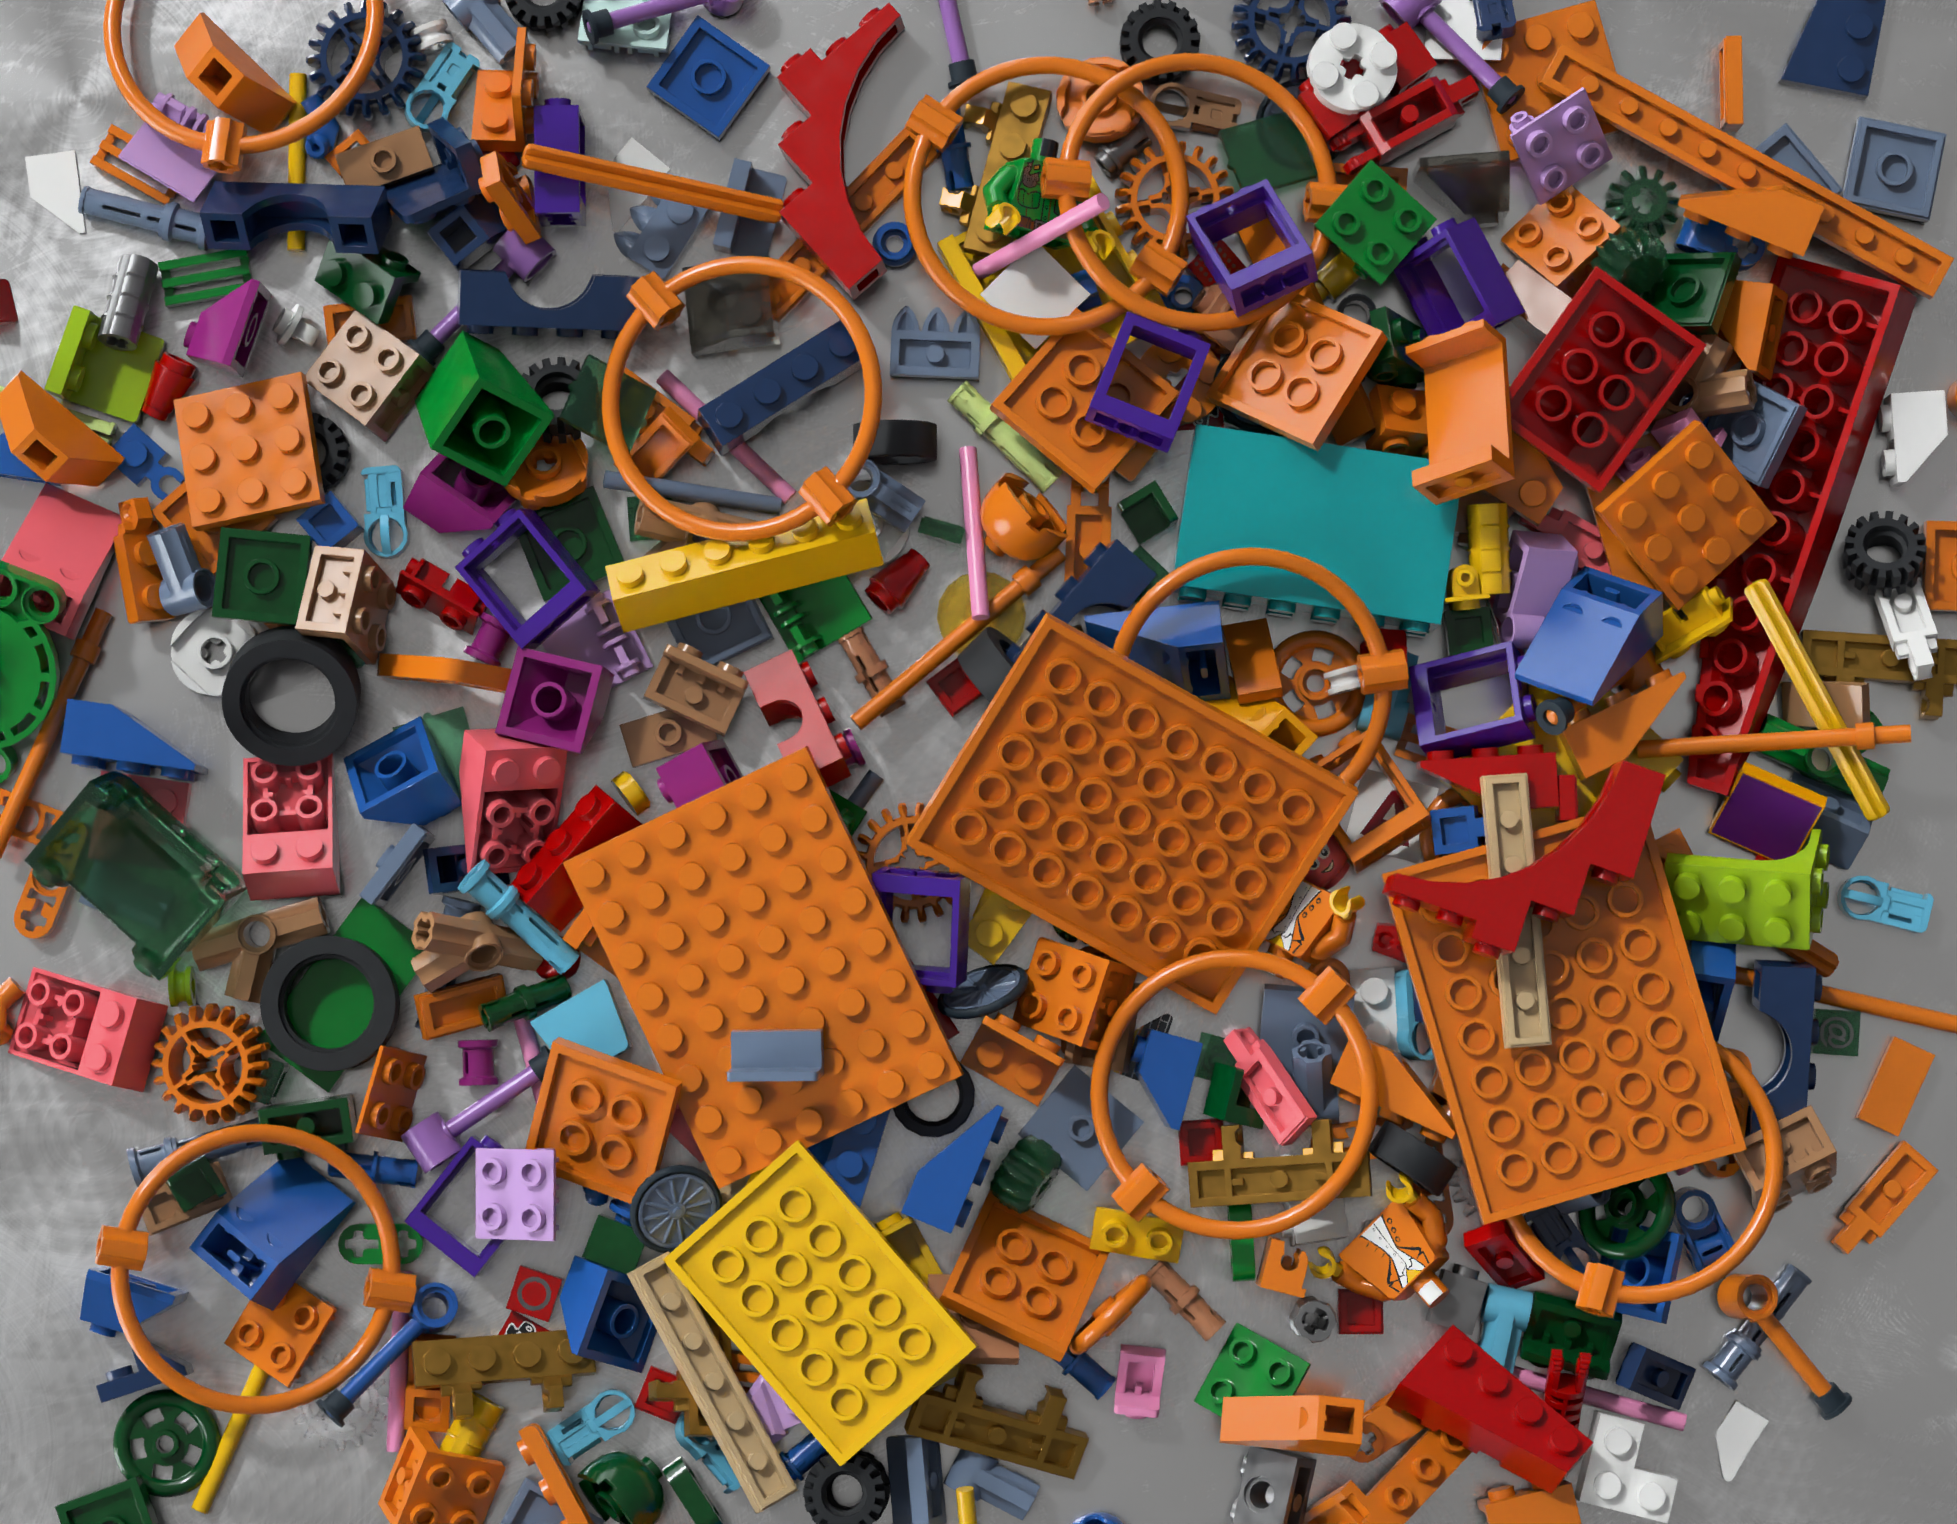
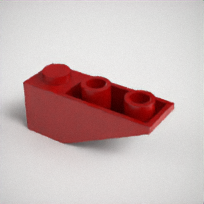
[1416,744,1559,809]

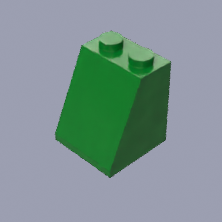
[415,330,554,487]

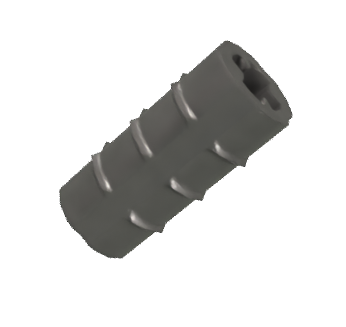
[98,254,159,351]
[1289,1296,1337,1343]

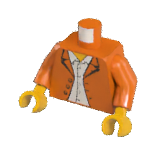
[1265,879,1365,979]
[1308,1171,1450,1308]

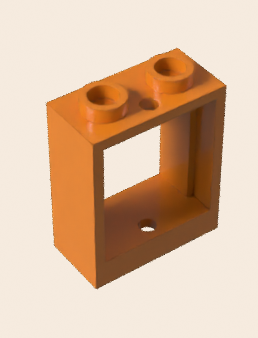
[1309,730,1432,873]

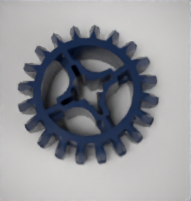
[306,0,428,121]
[1231,0,1352,85]

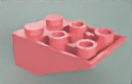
[0,483,121,641]
[459,728,568,874]
[242,753,340,901]
[8,967,168,1092]

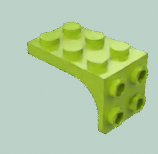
[1665,829,1830,950]

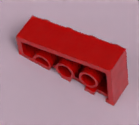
[1386,1325,1593,1494]

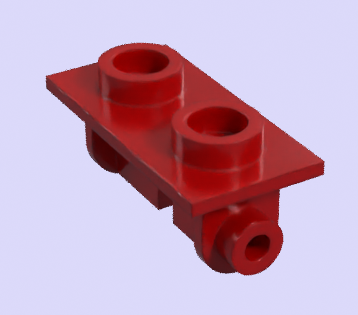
[396,558,487,635]

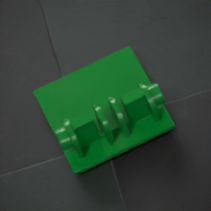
[1314,160,1437,285]
[759,575,873,663]
[1194,1323,1311,1417]

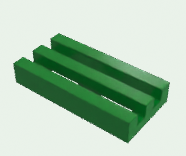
[158,250,253,308]

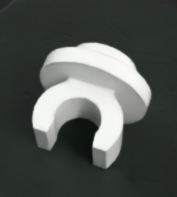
[273,304,320,347]

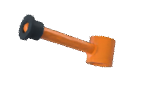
[1536,649,1664,735]
[1717,1274,1852,1420]

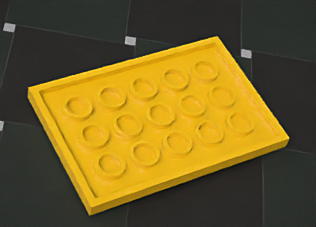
[663,1140,979,1467]

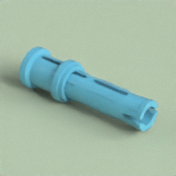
[457,859,580,975]

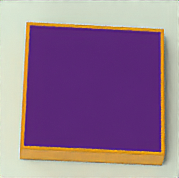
[1708,762,1827,860]

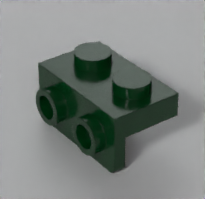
[314,239,421,325]
[1365,306,1428,389]
[1520,1291,1622,1380]

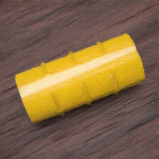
[1466,503,1512,595]
[439,1391,505,1457]

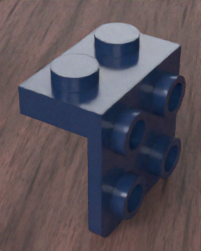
[386,117,484,224]

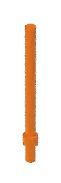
[850,547,1066,730]
[0,608,112,859]
[1637,722,1911,759]
[1735,966,1957,1034]

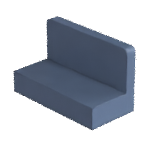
[713,158,787,257]
[1789,772,1872,870]
[727,1029,824,1082]
[886,1435,947,1524]

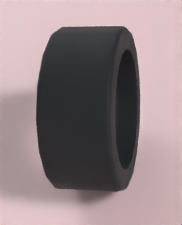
[853,420,937,465]
[893,1061,975,1137]
[1368,1121,1457,1197]

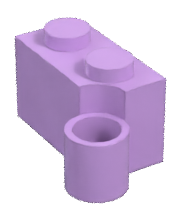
[1492,530,1578,650]

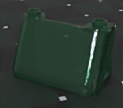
[24,771,247,981]

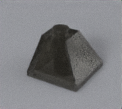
[1412,151,1510,228]
[682,256,780,356]

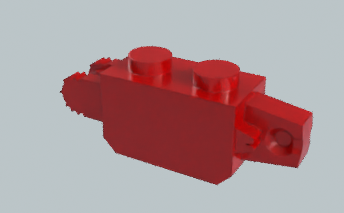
[1328,75,1480,176]

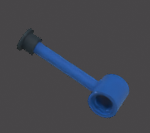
[316,1282,458,1428]

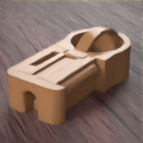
[1149,82,1242,140]

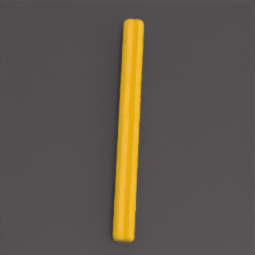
[1745,579,1890,821]

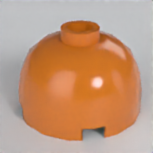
[980,473,1068,561]

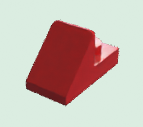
[1463,1219,1545,1289]

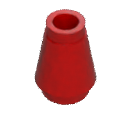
[141,352,197,422]
[865,548,930,614]

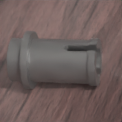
[1094,124,1153,177]

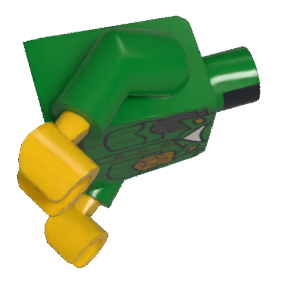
[983,138,1115,260]

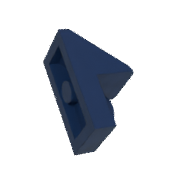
[423,844,510,895]
[96,1342,194,1403]
[1616,1342,1696,1410]

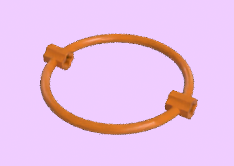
[103,0,384,174]
[1040,53,1348,331]
[903,56,1189,336]
[602,256,882,541]
[1113,547,1409,785]
[1090,949,1379,1240]
[1505,1041,1784,1318]
[95,1124,417,1415]

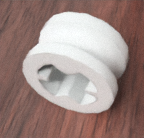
[409,19,454,55]
[1323,665,1361,696]

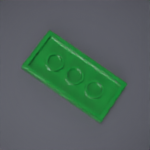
[257,897,423,1093]

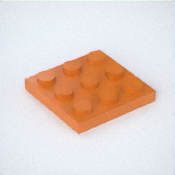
[1478,0,1622,165]
[1205,294,1388,451]
[990,308,1180,494]
[173,372,326,531]
[1594,419,1777,610]
[525,1037,683,1204]
[939,1190,1110,1362]

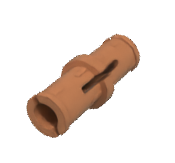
[837,626,906,718]
[1145,1261,1226,1341]

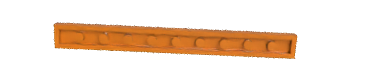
[1539,43,1954,300]

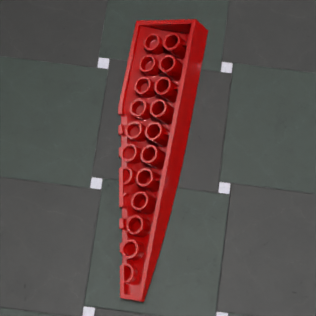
[1687,256,1917,797]

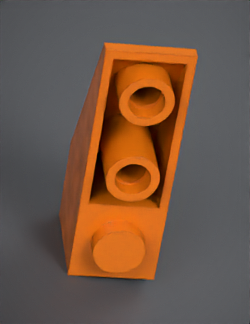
[1678,185,1825,259]
[1558,668,1686,781]
[1330,1039,1457,1144]
[1219,1395,1365,1457]

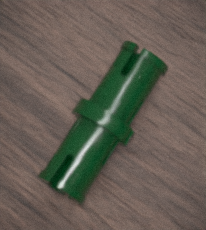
[478,974,572,1032]

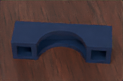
[200,181,393,254]
[457,269,640,339]
[697,320,862,456]
[1005,539,1157,664]
[1745,959,1822,1137]

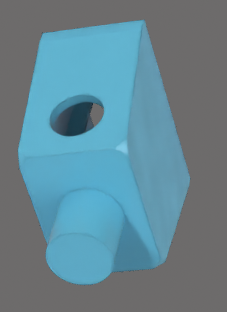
[530,979,632,1058]

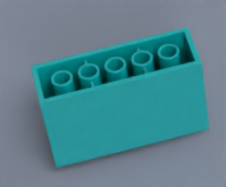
[1172,424,1459,638]

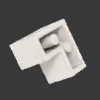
[1574,1410,1678,1524]

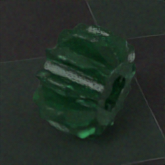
[1604,166,1680,243]
[1590,225,1670,296]
[990,1134,1062,1214]

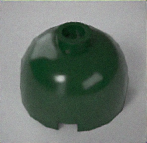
[577,1451,665,1524]

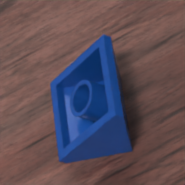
[1600,1225,1685,1324]

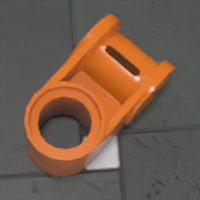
[1350,1390,1425,1463]

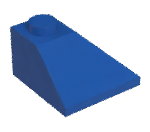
[343,716,462,826]
[559,1255,657,1373]
[80,1266,189,1338]

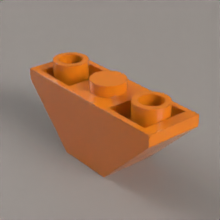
[174,12,297,133]
[0,370,125,487]

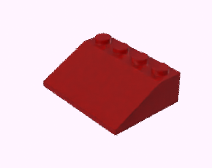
[1509,266,1707,493]

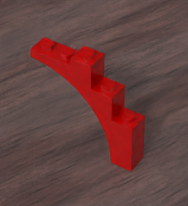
[777,3,905,300]
[1382,760,1666,960]

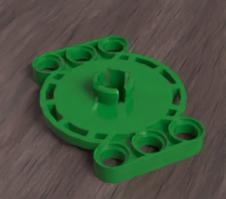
[0,560,67,783]

